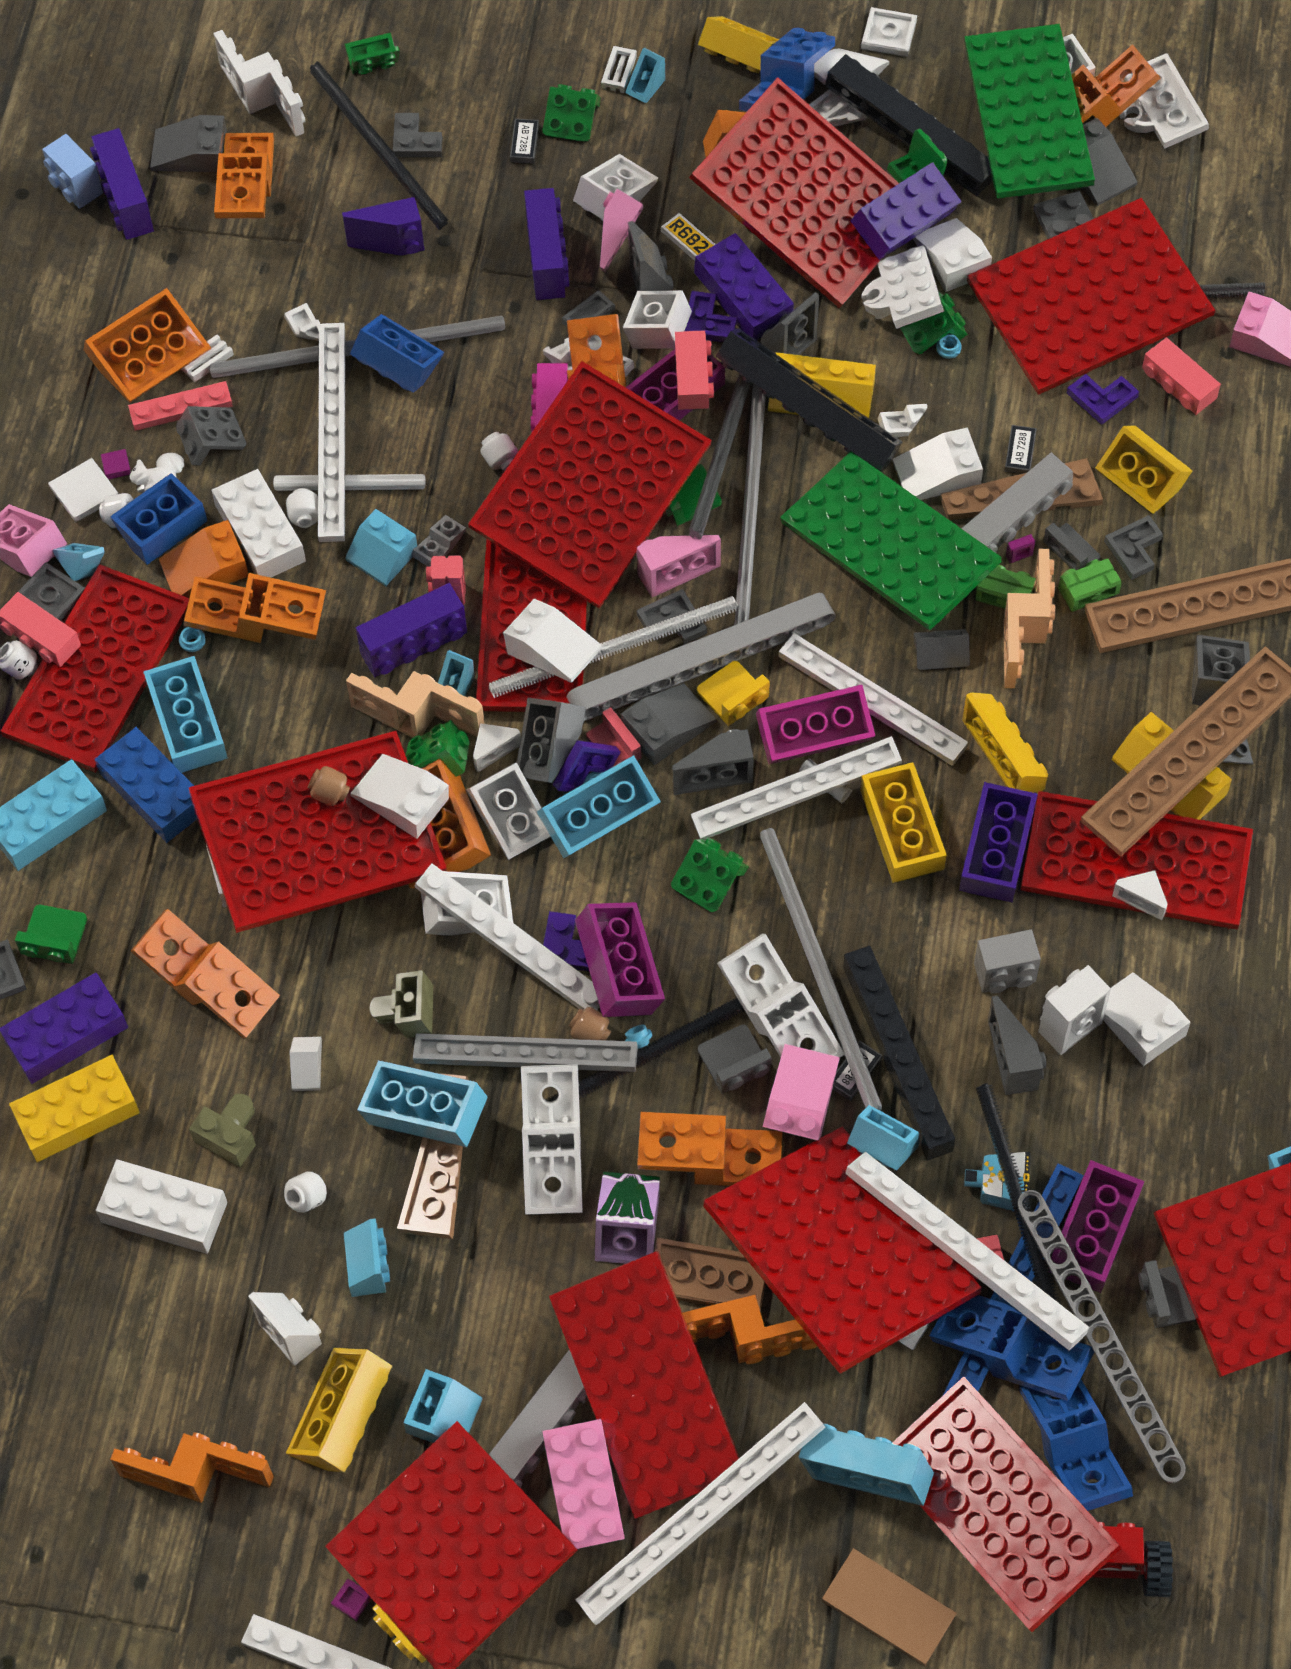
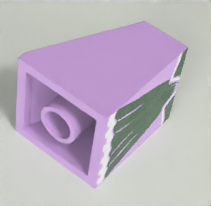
[595,1172,660,1264]

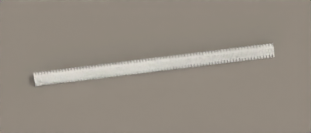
[489,596,738,698]

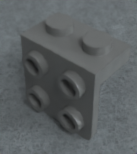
[176,406,246,465]
[698,1025,772,1094]
[1138,1260,1197,1328]

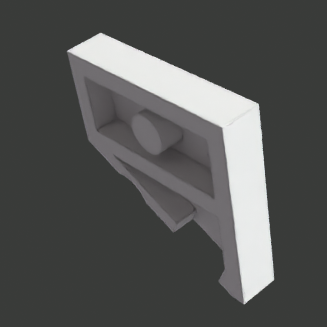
[809,89,868,127]

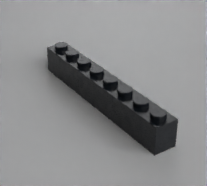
[824,54,993,197]
[715,328,903,471]
[843,946,955,1161]

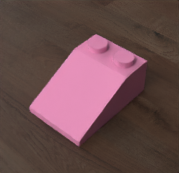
[600,189,643,272]
[1230,292,1291,367]
[0,504,67,577]
[637,535,721,598]
[763,1044,840,1140]

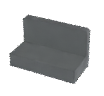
[1043,523,1101,570]
[913,629,970,670]

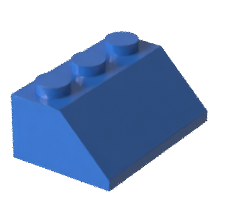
[350,314,444,393]
[110,473,207,565]

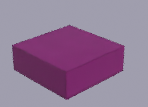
[101,449,131,479]
[1006,534,1035,563]
[331,1578,372,1622]

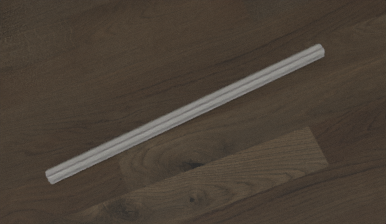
[210,316,505,378]
[734,384,766,625]
[760,828,882,1111]

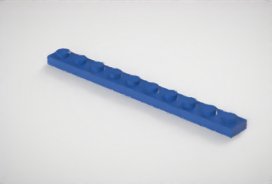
[943,1164,1084,1395]

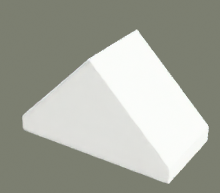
[473,723,521,772]
[1113,871,1168,920]
[290,1037,322,1091]

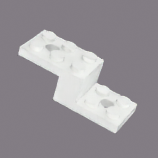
[214,30,306,136]
[717,934,845,1057]
[521,1064,583,1214]

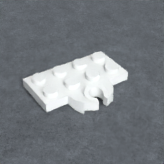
[1120,53,1209,149]
[861,245,944,329]

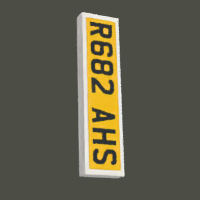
[661,213,716,261]

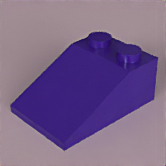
[342,197,425,255]

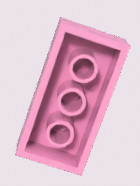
[542,1419,625,1549]

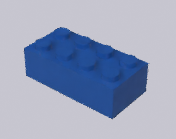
[95,727,198,843]

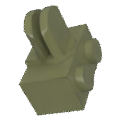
[369,970,434,1038]
[189,1094,256,1168]

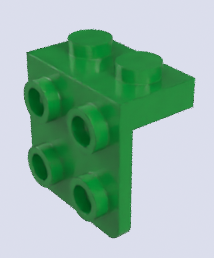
[345,32,400,75]
[543,84,601,142]
[887,128,947,183]
[900,291,968,355]
[665,464,722,526]
[406,720,470,777]
[671,837,749,912]
[15,904,87,964]

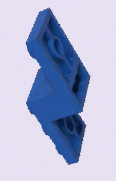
[739,28,835,111]
[929,1295,1094,1401]
[1019,1379,1133,1511]

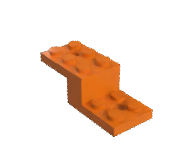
[1072,44,1161,127]
[214,133,274,219]
[567,314,626,387]
[183,573,326,643]
[131,909,280,1038]
[637,1112,782,1186]
[683,1295,817,1364]
[110,1433,274,1503]

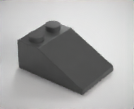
[150,115,227,172]
[1081,118,1137,206]
[628,221,673,291]
[761,292,819,355]
[1192,635,1250,706]
[621,683,717,765]
[517,698,586,783]
[673,729,753,795]
[988,996,1046,1095]

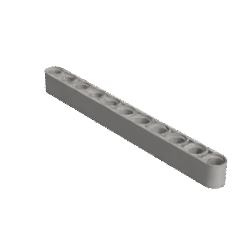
[567,593,836,721]
[1018,1190,1186,1483]

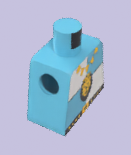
[964,1152,1030,1211]

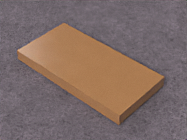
[654,1238,766,1313]
[822,1548,957,1666]

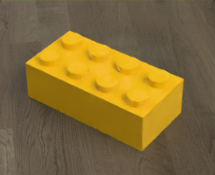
[860,762,947,883]
[9,1055,140,1162]

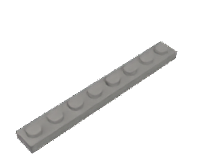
[413,1033,638,1072]

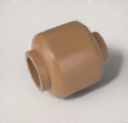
[307,766,350,806]
[568,1007,611,1041]

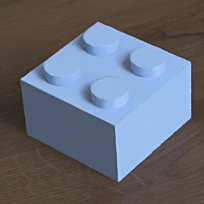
[42,134,103,209]

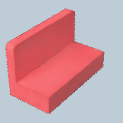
[586,707,641,767]

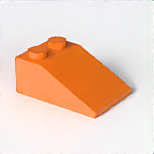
[159,520,248,598]

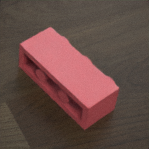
[675,331,714,410]
[1142,337,1221,415]
[0,592,81,667]

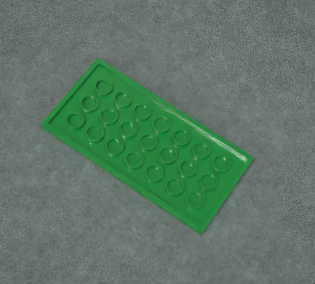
[964,24,1095,199]
[780,451,1002,631]

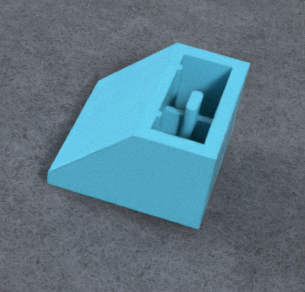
[847,1105,920,1171]
[344,1219,390,1297]
[404,1369,483,1443]

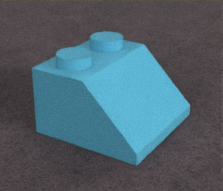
[346,509,417,586]

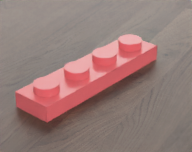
[128,381,233,431]

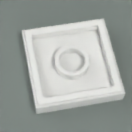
[861,7,917,57]
[48,458,118,522]

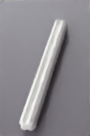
[273,474,426,491]

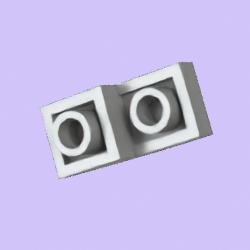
[412,515,466,566]

